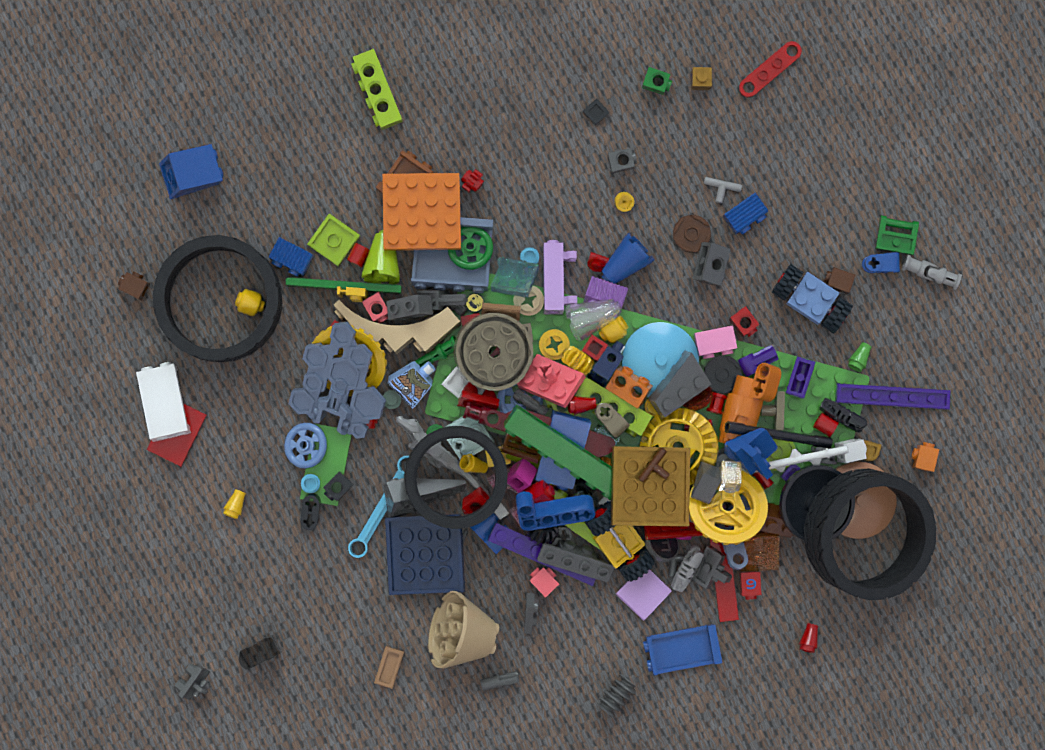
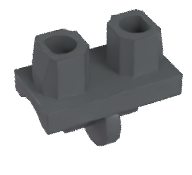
[175,664,210,700]

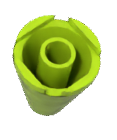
[361,230,400,285]

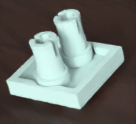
[446,411,494,459]

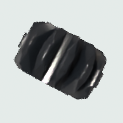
[526,526,559,545]

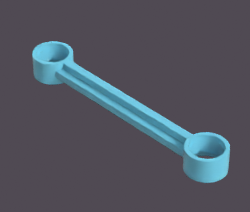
[348,456,409,558]

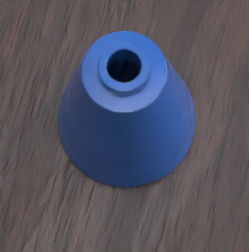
[602,232,655,284]

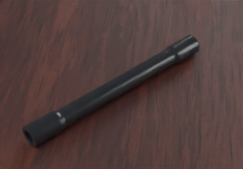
[724,421,833,448]

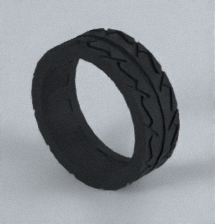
[153,235,283,363]
[804,468,936,601]

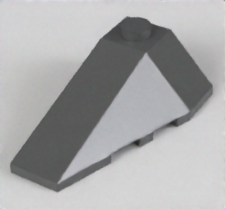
[384,478,467,518]

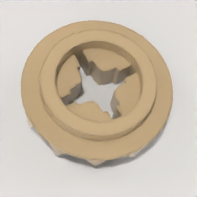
[513,285,544,316]

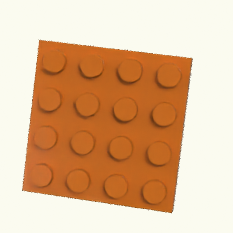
[382,173,461,251]

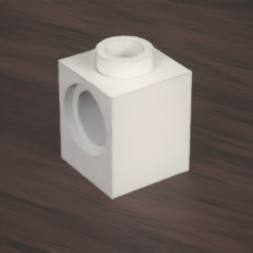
[834,438,867,463]

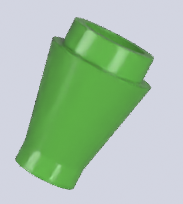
[848,342,872,372]

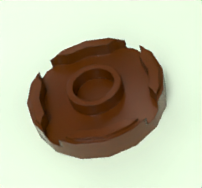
[673,215,711,253]

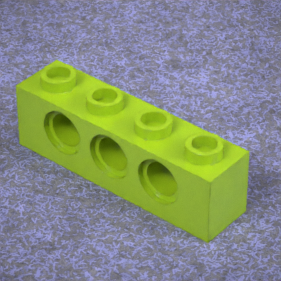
[351,49,403,130]
[575,377,653,438]

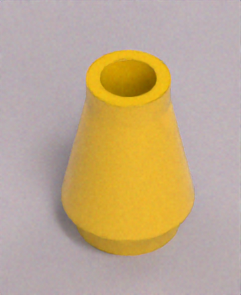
[459,454,488,473]
[223,489,246,519]

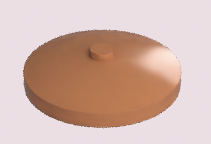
[836,462,897,539]

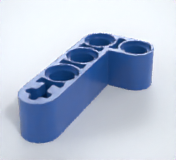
[516,491,595,531]

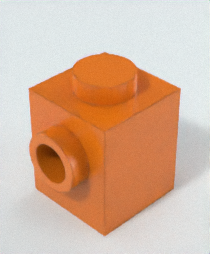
[911,442,939,472]

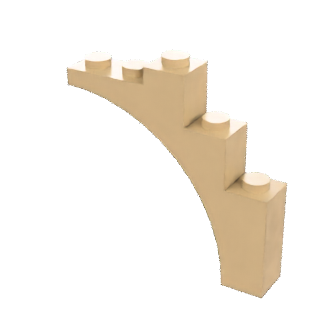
[334,300,461,354]

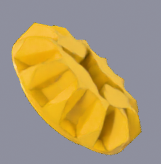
[539,329,570,360]

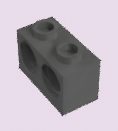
[386,294,433,321]

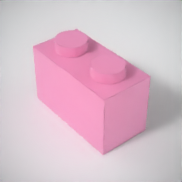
[693,326,737,359]

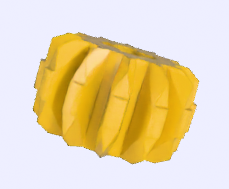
[561,346,594,376]

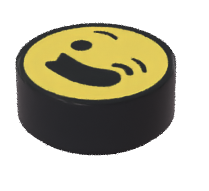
[466,293,484,313]

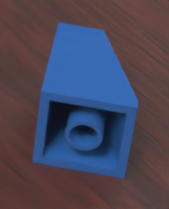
[159,144,223,200]

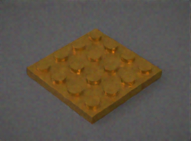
[611,446,690,526]

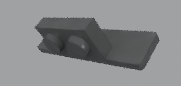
[537,540,614,582]

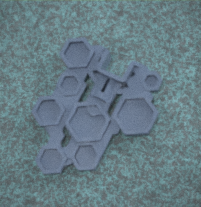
[288,322,386,439]

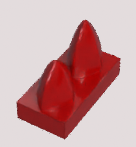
[457,382,500,414]

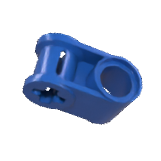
[862,252,900,273]

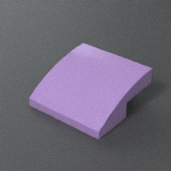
[616,570,672,621]

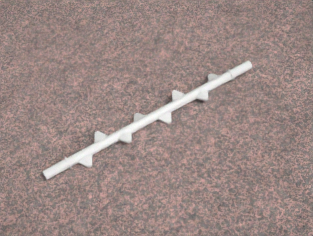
[691,445,849,486]

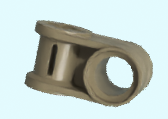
[595,403,630,439]

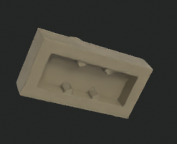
[760,391,785,431]

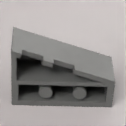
[648,350,712,417]

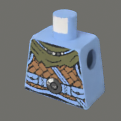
[388,361,436,409]

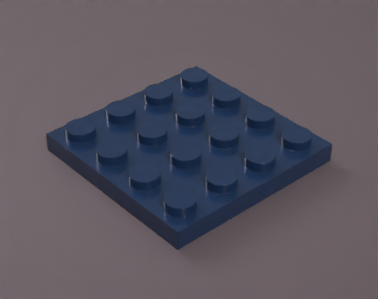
[385,514,465,595]

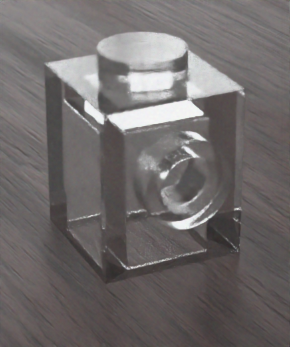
[719,461,742,493]

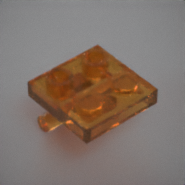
[740,531,779,572]

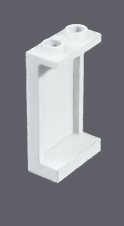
[136,362,191,442]

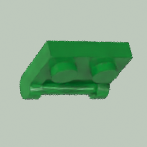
[875,215,919,255]

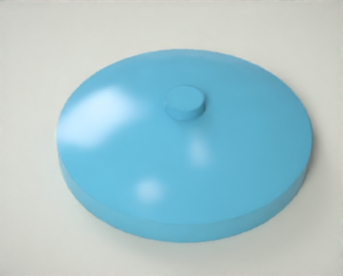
[622,322,699,397]

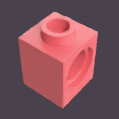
[362,292,388,324]

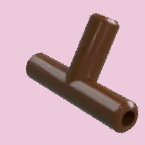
[638,448,670,482]

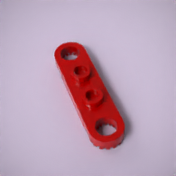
[739,41,802,98]

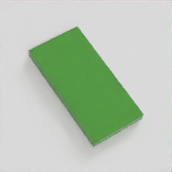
[300,424,352,506]

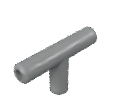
[704,177,742,204]

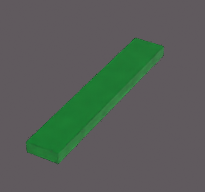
[286,277,402,294]

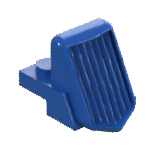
[724,428,777,480]

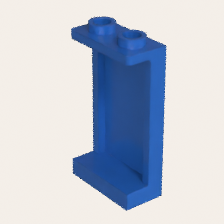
[535,410,591,490]
[643,624,722,676]

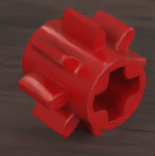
[460,169,484,193]

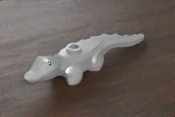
[396,416,490,496]

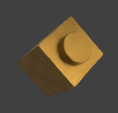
[691,67,712,90]

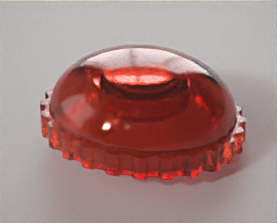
[683,386,713,411]

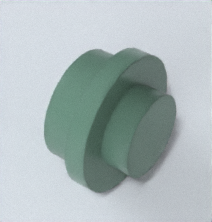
[383,390,401,409]

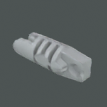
[671,544,704,592]

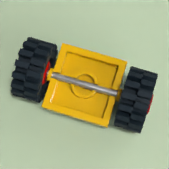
[584,501,655,582]

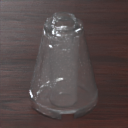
[565,299,621,341]

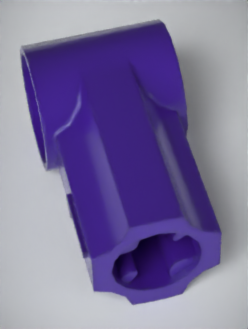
[737,345,779,377]

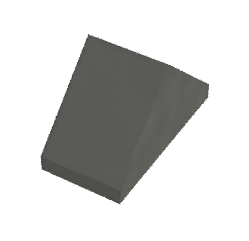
[691,461,722,504]

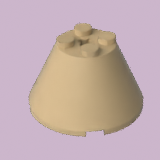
[428,591,499,669]

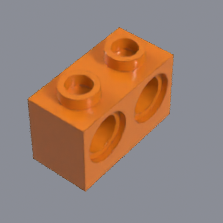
[605,366,653,409]

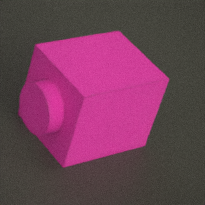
[507,459,538,493]

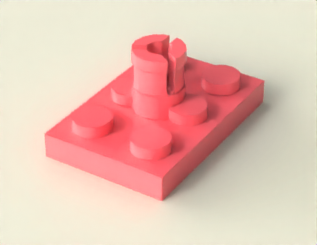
[517,354,586,408]

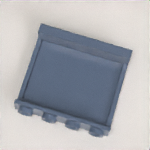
[411,217,493,293]

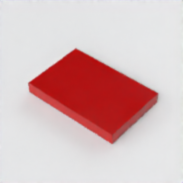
[147,403,207,467]

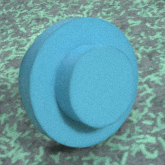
[520,247,539,267]
[301,474,320,493]

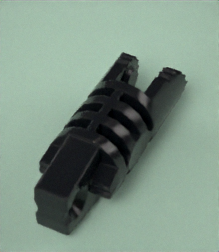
[819,398,868,433]

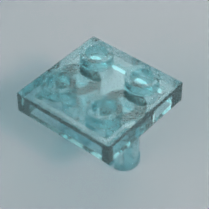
[490,257,539,298]

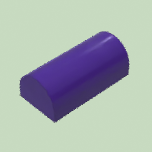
[786,356,816,399]

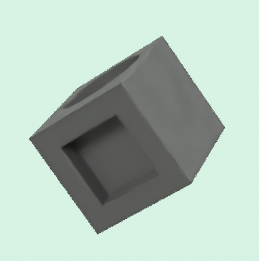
[607,148,637,174]

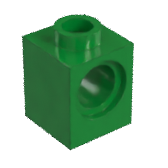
[642,67,672,95]

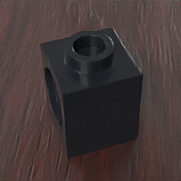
[323,471,354,501]

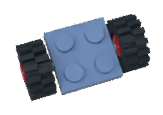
[772,264,853,334]

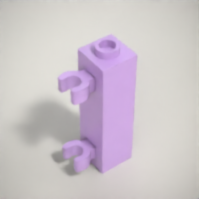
[543,240,577,314]

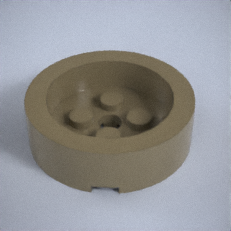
[454,313,533,391]

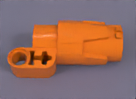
[718,363,781,444]

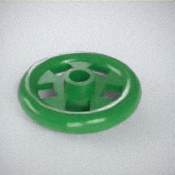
[448,227,493,270]

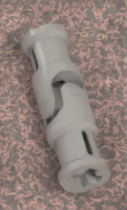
[901,254,962,290]

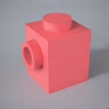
[529,567,559,598]

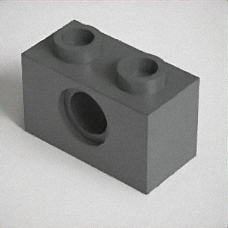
[693,242,730,286]

